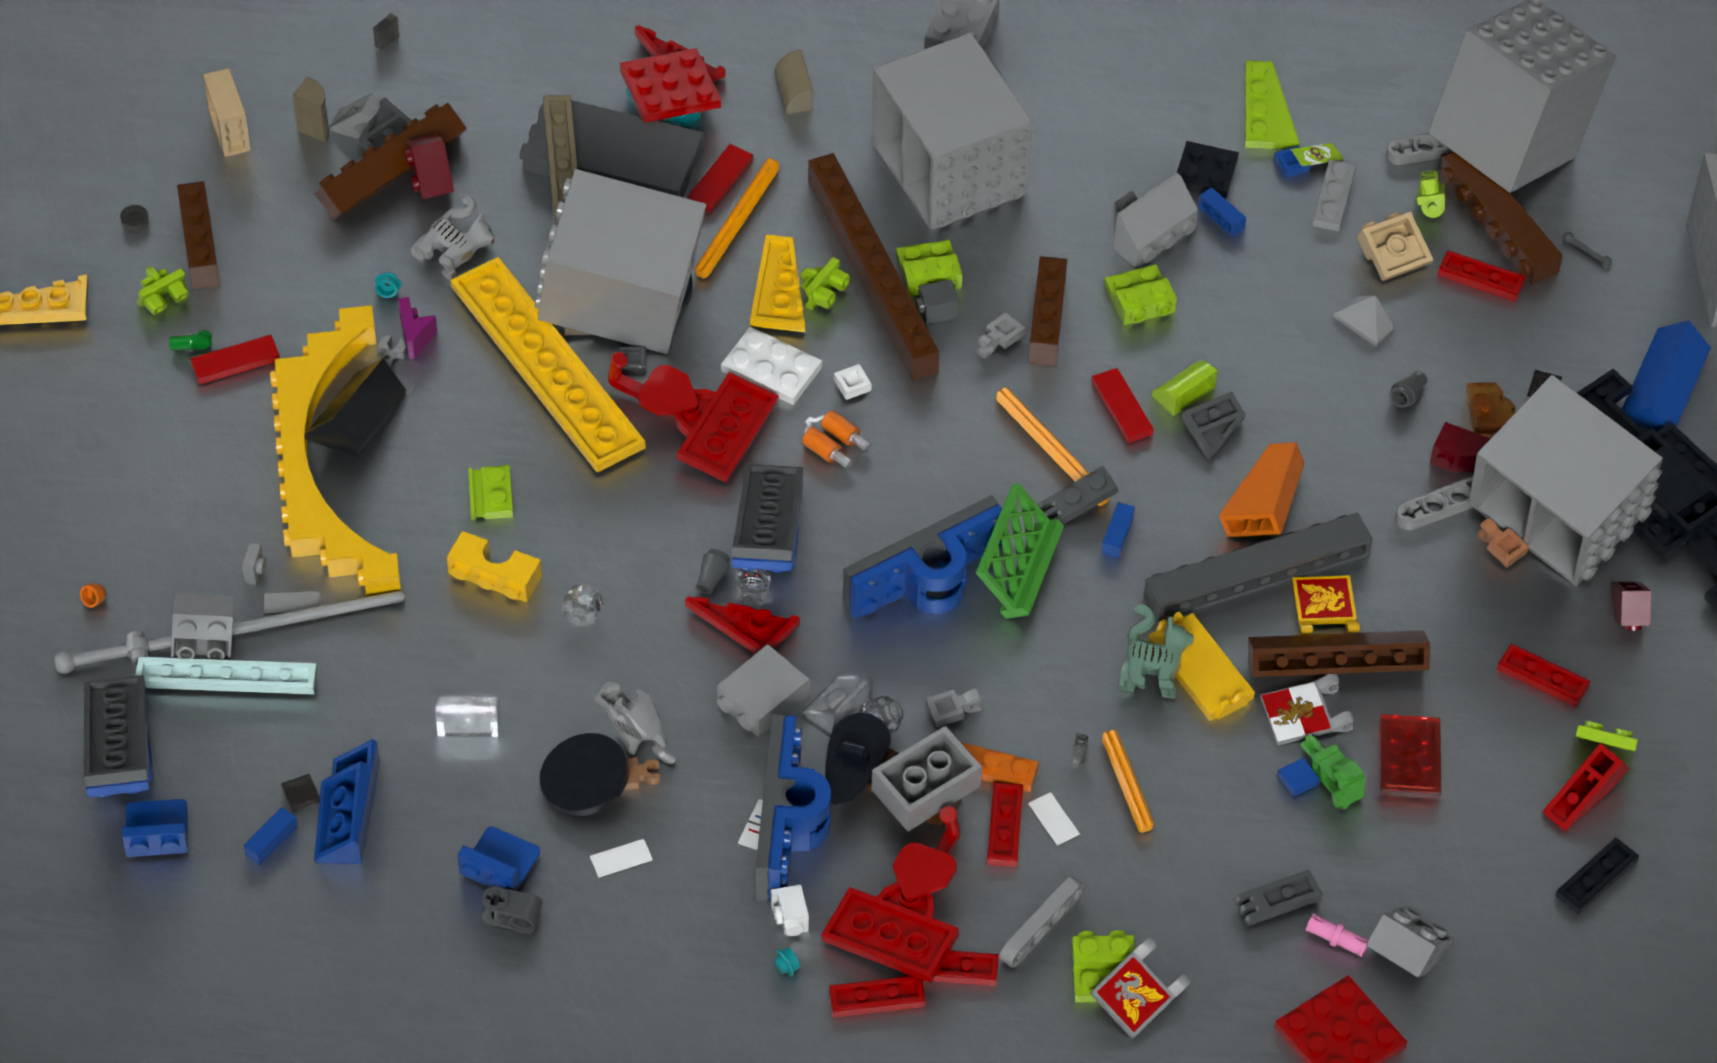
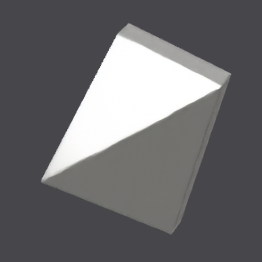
[1333,295,1394,347]

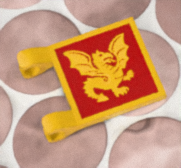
[1292,575,1360,635]

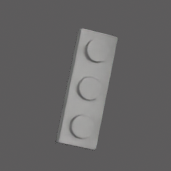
[1313,159,1356,232]

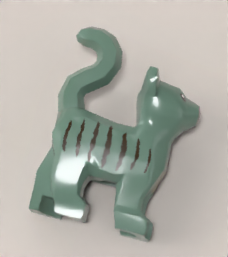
[1119,604,1194,699]

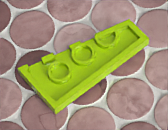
[1245,60,1300,149]

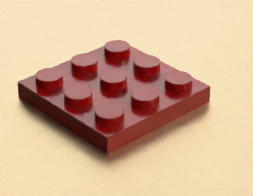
[620,48,721,123]
[1274,975,1407,1063]

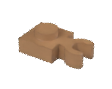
[624,757,660,790]

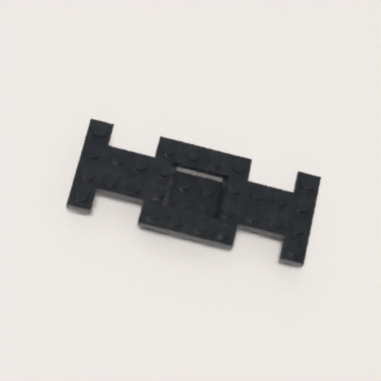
[1577,369,1717,610]

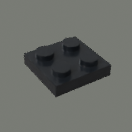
[1177,141,1239,199]

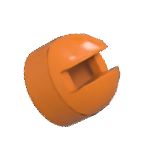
[80,582,106,608]

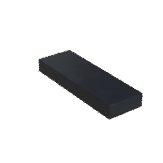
[1555,837,1639,915]

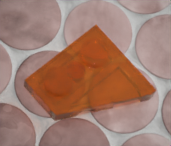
[1466,382,1516,434]

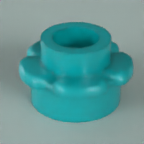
[374,272,402,298]
[774,946,801,976]

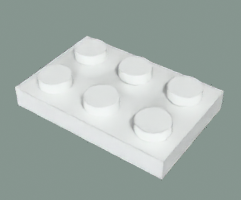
[721,327,822,405]

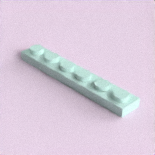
[135,657,317,694]

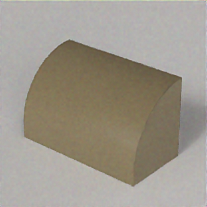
[775,49,813,114]
[293,77,329,142]

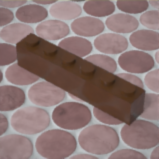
[315,103,467,220]
[1439,152,1563,285]
[1248,630,1430,677]

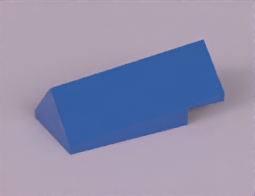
[1621,320,1711,432]
[314,739,380,864]

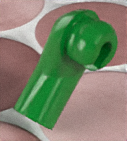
[169,330,212,350]

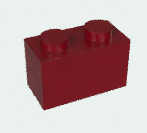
[404,134,454,199]

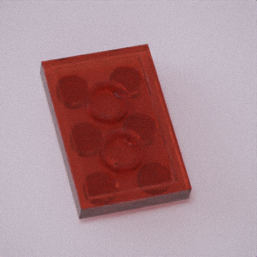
[1379,714,1441,799]

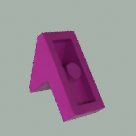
[398,297,437,359]

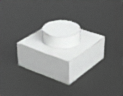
[834,364,872,400]

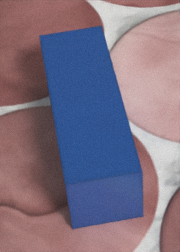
[1198,187,1246,237]
[1101,502,1135,559]
[244,807,297,865]

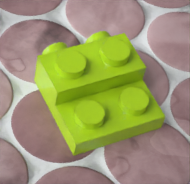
[896,240,962,296]
[1104,264,1177,325]
[1071,930,1135,1002]

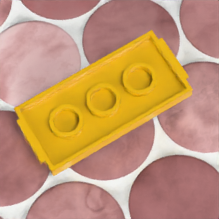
[1148,612,1255,721]

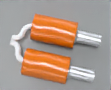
[802,410,872,469]

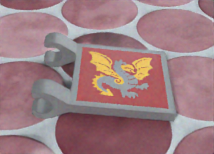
[1090,937,1191,1039]

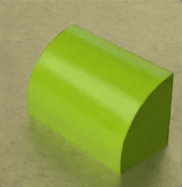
[1151,360,1218,416]

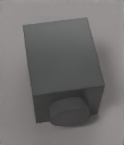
[915,280,959,324]

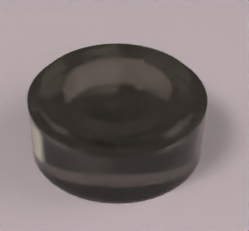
[120,205,149,232]

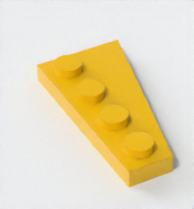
[750,234,805,332]
[0,274,89,325]

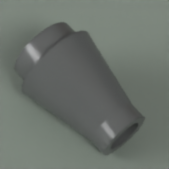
[1390,371,1427,408]
[696,549,730,594]

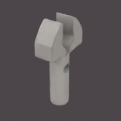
[377,334,407,367]

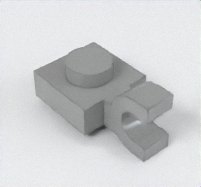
[977,312,1025,359]
[926,688,981,728]

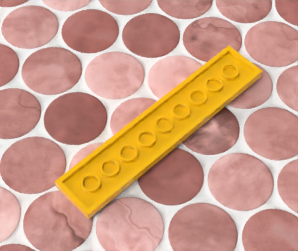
[450,257,646,473]

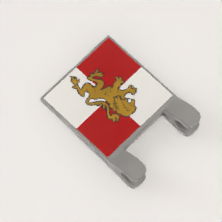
[1260,674,1354,746]

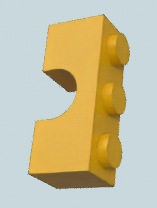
[447,531,542,602]

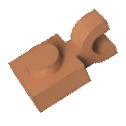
[1477,517,1529,568]

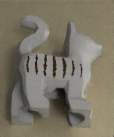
[410,195,496,280]
[594,680,677,764]

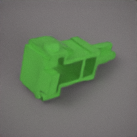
[1300,734,1366,810]

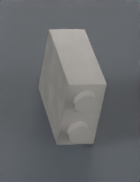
[717,644,810,737]

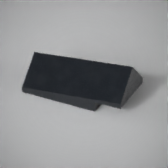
[304,358,406,456]

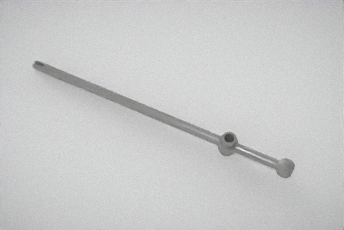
[54,591,405,674]

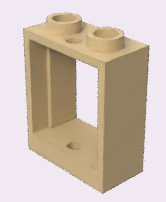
[203,68,251,157]

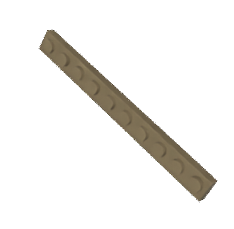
[543,95,592,336]

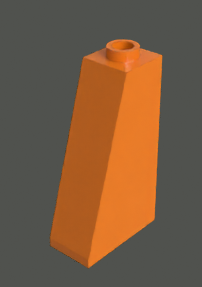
[1219,442,1304,537]

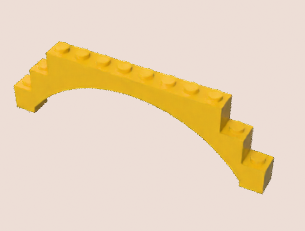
[270,305,401,597]

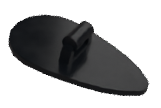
[825,713,891,806]

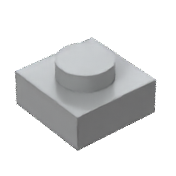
[242,543,267,585]

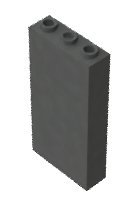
[520,95,704,198]

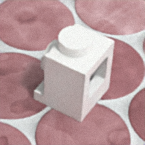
[771,884,809,936]

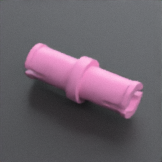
[1305,913,1369,957]

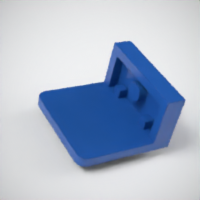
[122,799,188,857]
[457,826,541,891]

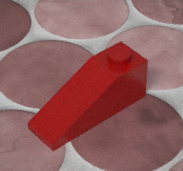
[1542,743,1629,832]

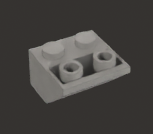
[171,593,234,660]
[1366,907,1453,978]

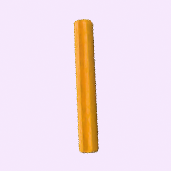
[1102,730,1154,833]

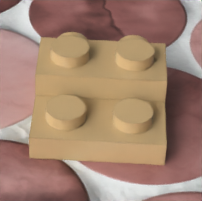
[1357,211,1433,282]

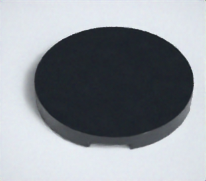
[540,733,629,816]

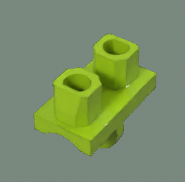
[1417,170,1446,218]
[800,257,850,310]
[136,266,189,316]

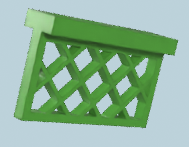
[976,483,1064,619]

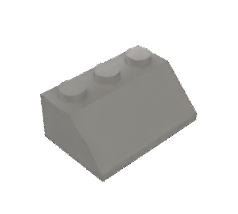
[1114,173,1198,269]

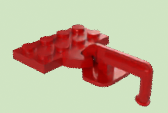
[608,352,779,483]
[821,806,961,983]

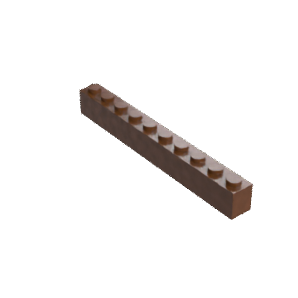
[808,153,939,381]

